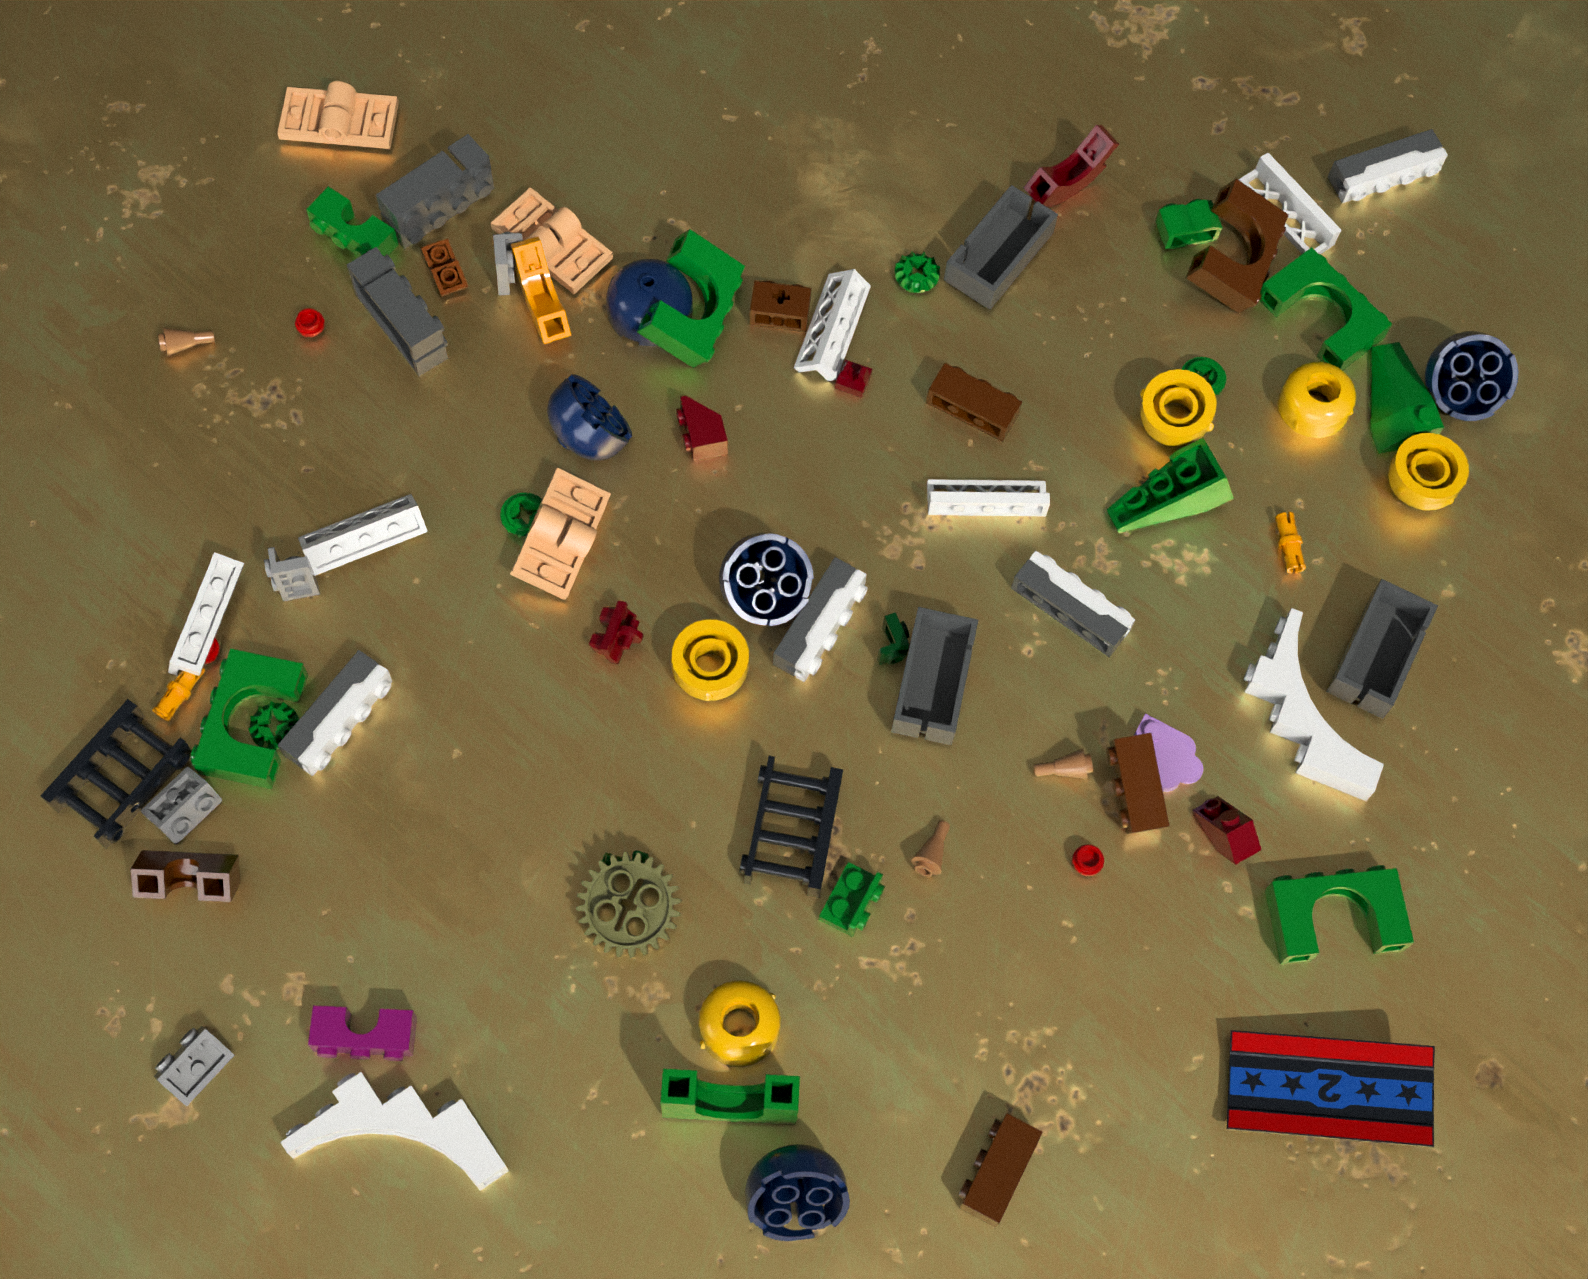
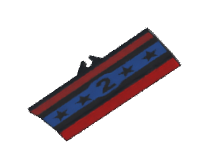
[1226,1030,1435,1148]

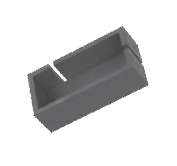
[376,134,494,249]
[944,185,1058,310]
[346,247,448,376]
[1326,579,1438,719]
[891,607,978,745]

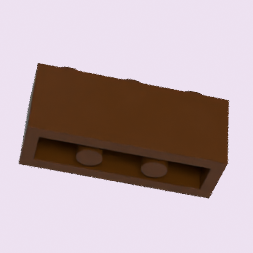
[926,363,1022,442]
[1106,733,1170,834]
[958,1113,1043,1228]

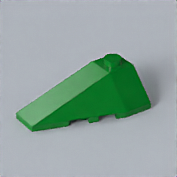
[1370,342,1444,454]
[1106,438,1234,533]

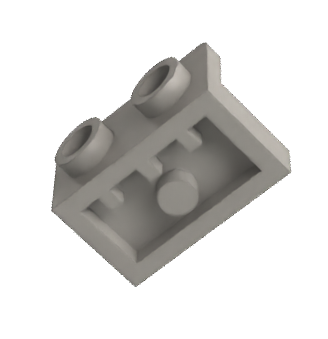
[493,232,523,296]
[264,547,320,602]
[140,766,222,844]
[154,1026,235,1107]

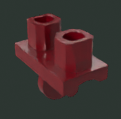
[589,601,644,664]

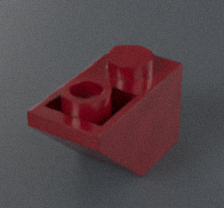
[676,395,728,461]
[1192,796,1261,865]

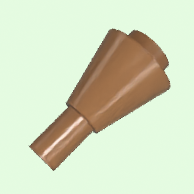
[158,327,214,356]
[1034,748,1093,779]
[911,821,950,877]

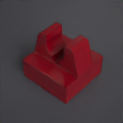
[835,360,873,398]

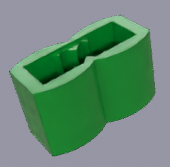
[1155,199,1222,249]

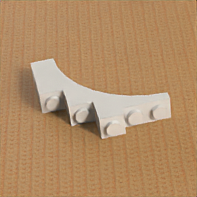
[1243,608,1384,801]
[280,1072,509,1191]

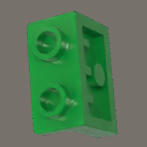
[818,862,885,937]

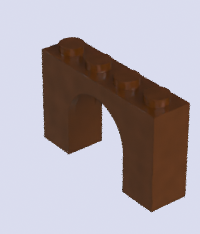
[1186,179,1289,313]

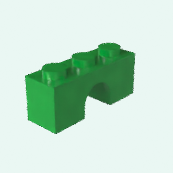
[306,186,399,258]

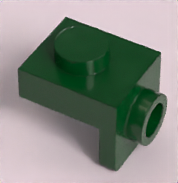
[877,612,910,665]

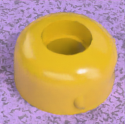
[1278,361,1356,438]
[1140,369,1217,447]
[1388,433,1469,511]
[671,619,749,701]
[698,980,781,1067]

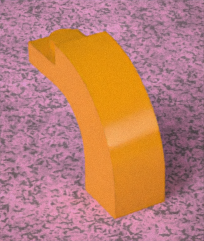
[510,236,572,344]

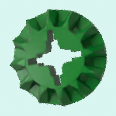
[895,251,940,293]
[1181,357,1226,396]
[500,493,542,538]
[248,701,299,750]

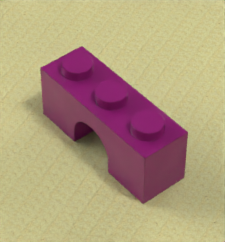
[308,1005,417,1061]

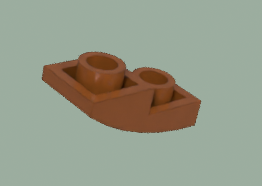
[421,238,468,297]

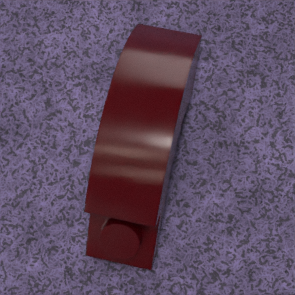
[1023,125,1119,207]

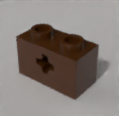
[749,280,812,332]

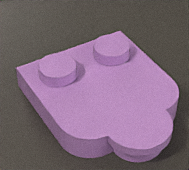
[1134,713,1203,792]

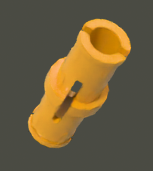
[1275,512,1306,574]
[152,668,205,721]

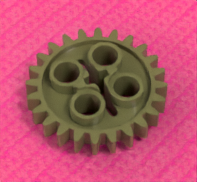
[576,852,682,958]

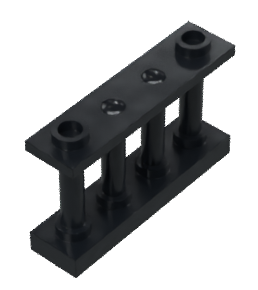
[41,699,192,849]
[739,755,843,898]

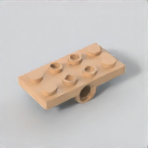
[277,81,399,149]
[491,187,613,294]
[510,468,611,600]

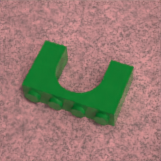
[637,229,745,368]
[1259,247,1392,370]
[191,649,308,789]
[1265,865,1414,964]
[660,1069,800,1125]

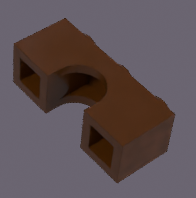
[130,850,240,902]

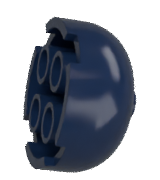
[606,259,693,346]
[1425,331,1519,421]
[547,374,632,461]
[719,532,814,626]
[745,1144,850,1241]

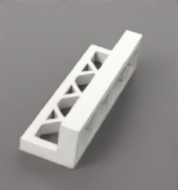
[1239,153,1341,254]
[794,269,871,381]
[927,479,1050,517]
[298,494,428,576]
[168,552,244,676]

